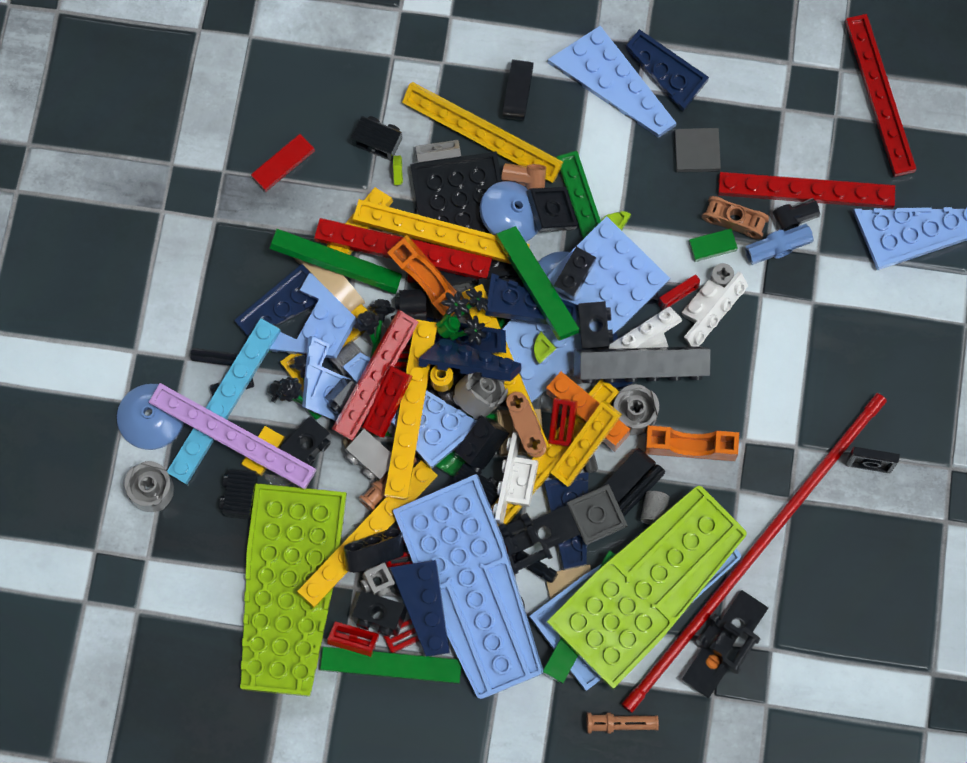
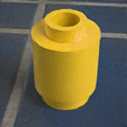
[430,365,453,392]

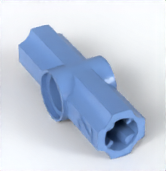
[745,224,814,265]

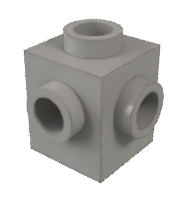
[360,562,395,597]

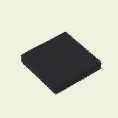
[526,187,578,232]
[846,447,900,474]

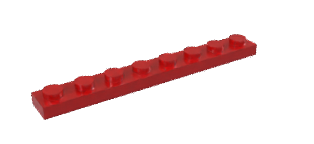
[845,14,916,177]
[718,172,895,209]
[314,218,492,279]

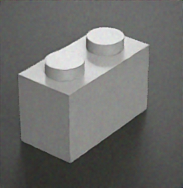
[345,429,392,481]

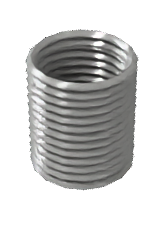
[329,341,365,377]
[640,491,670,525]

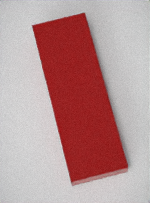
[251,134,315,192]
[362,366,413,438]

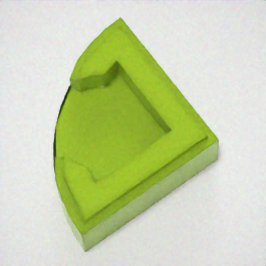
[393,155,403,185]
[601,211,631,231]
[534,332,556,364]

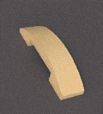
[293,257,365,312]

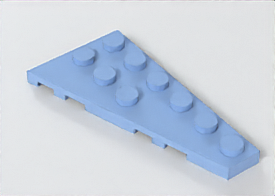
[548,26,676,138]
[853,207,967,270]

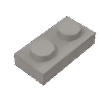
[415,140,461,162]

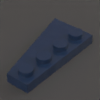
[626,29,709,112]
[234,264,318,338]
[485,273,578,325]
[427,317,506,355]
[419,339,521,381]
[544,472,589,570]
[390,560,450,657]

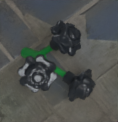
[354,299,396,358]
[268,355,322,420]

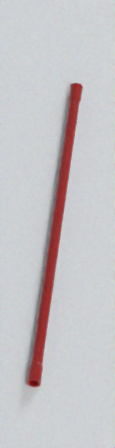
[621,393,887,713]

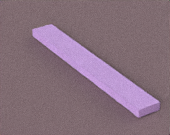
[148,383,316,490]

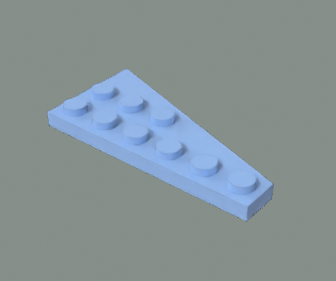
[343,352,478,469]

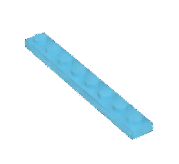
[167,318,281,485]

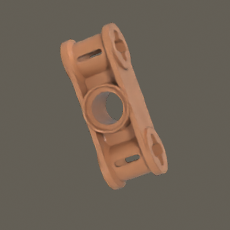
[702,196,769,239]
[506,392,547,458]

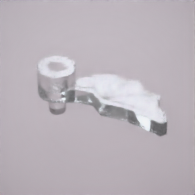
[265,474,300,488]

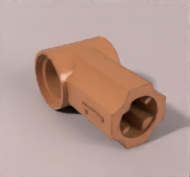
[502,163,546,190]

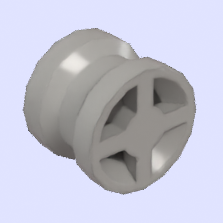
[711,263,734,288]

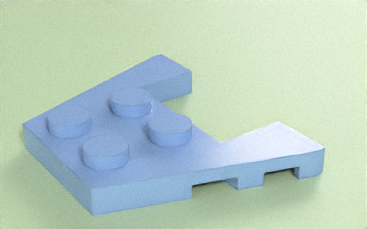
[270,273,356,359]
[302,336,356,421]

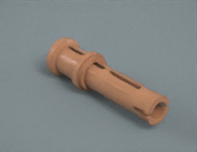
[358,458,417,512]
[587,712,659,734]

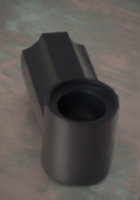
[773,198,821,231]

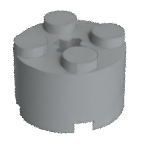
[453,372,508,420]
[613,384,659,435]
[124,461,174,512]

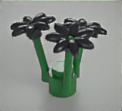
[436,286,488,346]

